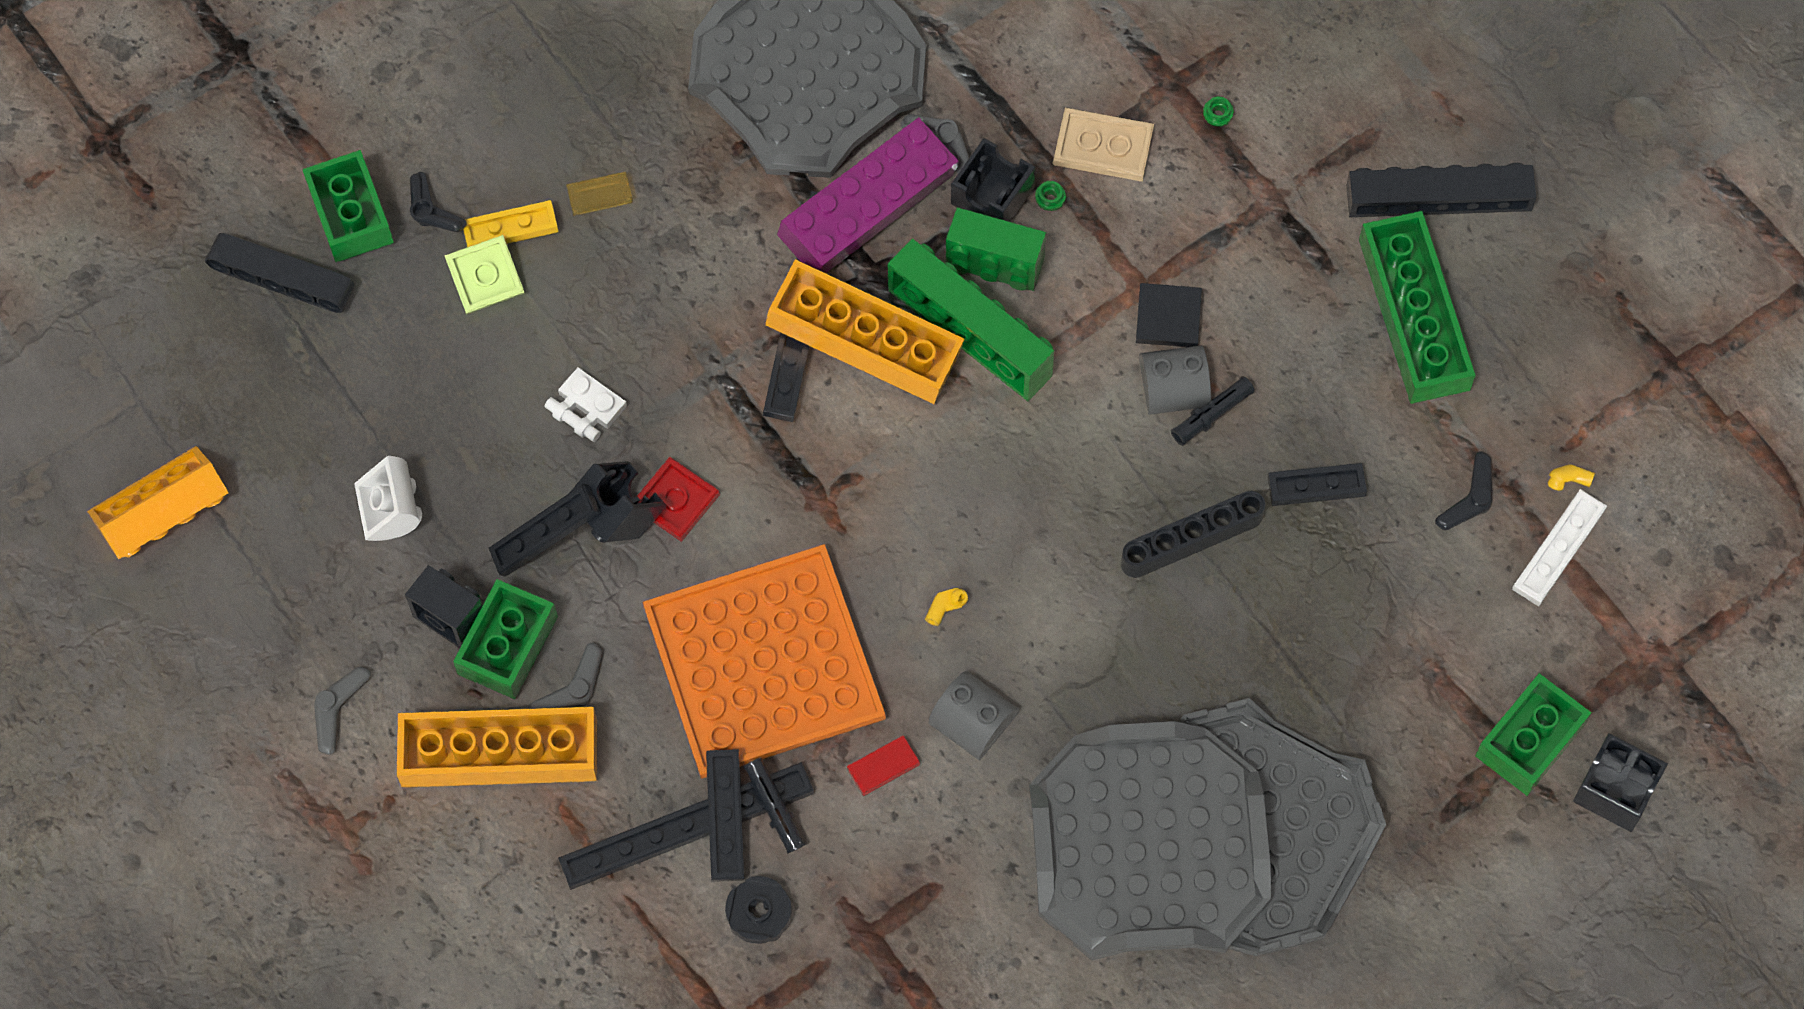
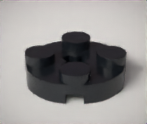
[725,876,792,944]

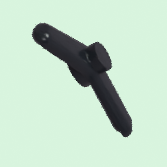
[410,172,467,232]
[1435,451,1492,531]

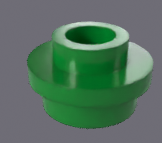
[1203,97,1234,126]
[1035,181,1066,211]

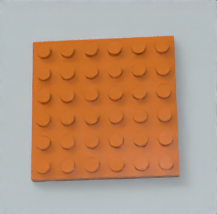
[643,544,886,779]

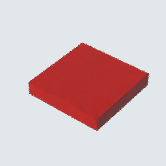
[637,457,720,542]

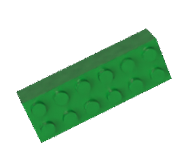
[1359,211,1476,404]
[888,238,1054,402]

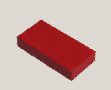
[847,736,920,796]

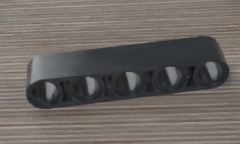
[205,233,355,313]
[1121,491,1265,578]

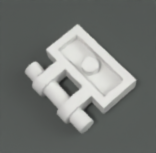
[545,367,627,442]

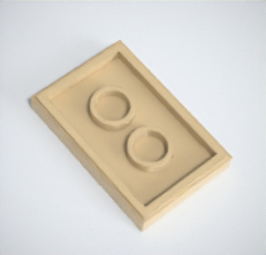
[1053,108,1154,182]

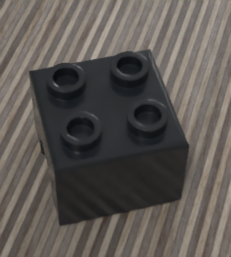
[951,138,1036,222]
[570,461,666,543]
[1572,733,1668,832]

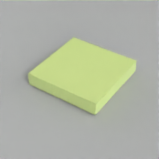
[445,235,524,315]

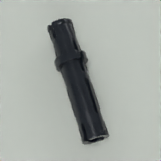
[1171,376,1255,446]
[743,757,806,854]

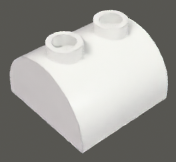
[354,456,422,541]

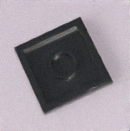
[1136,283,1202,347]

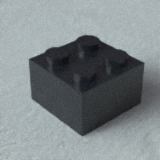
[405,565,483,648]

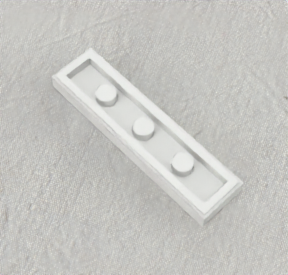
[1512,489,1607,606]

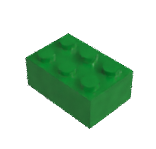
[302,150,394,263]
[946,207,1046,291]
[453,579,558,699]
[1475,673,1592,796]

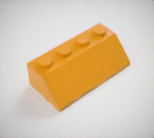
[87,446,229,559]

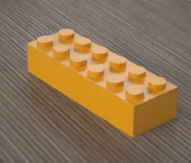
[766,259,964,404]
[397,707,597,787]

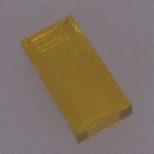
[566,171,633,216]

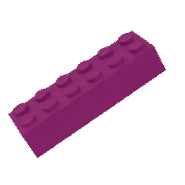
[777,117,959,273]

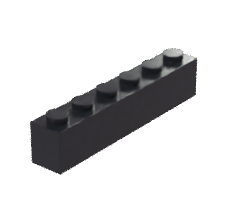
[1346,163,1537,218]

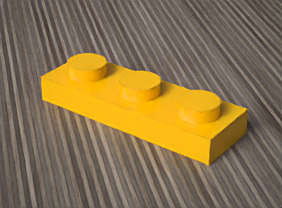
[463,200,558,247]

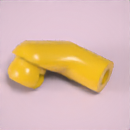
[1547,464,1595,491]
[925,588,968,626]

